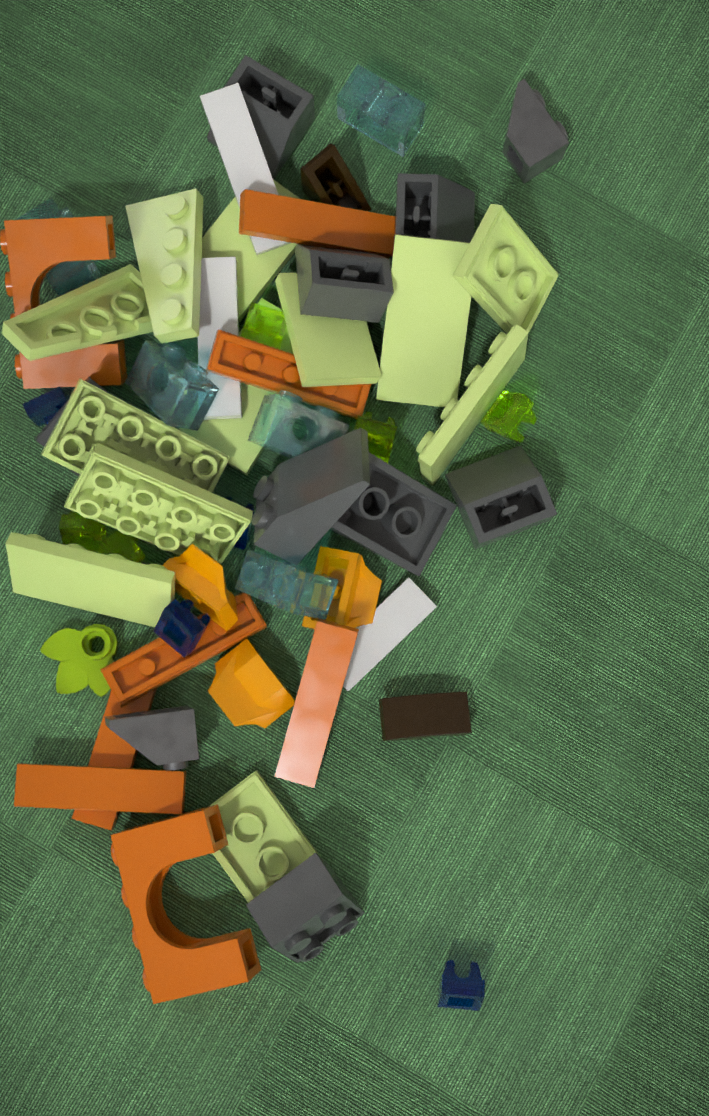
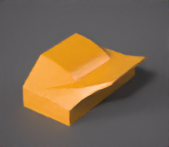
[162,544,238,631]
[302,546,382,630]
[208,638,295,729]

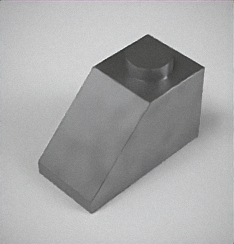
[105,706,199,770]

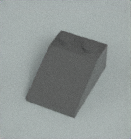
[252,428,370,566]
[330,452,457,577]

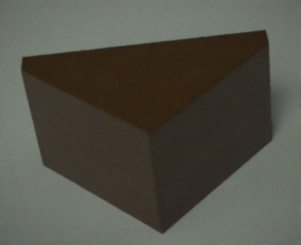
[300,143,371,212]

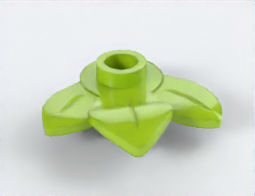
[40,624,118,697]

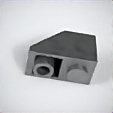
[502,79,569,183]

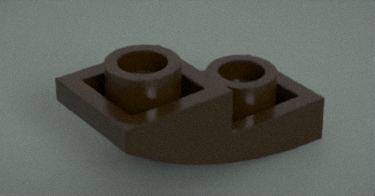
[379,692,472,741]

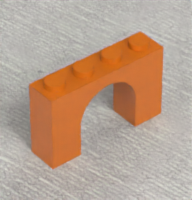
[0,215,128,389]
[111,804,261,1004]

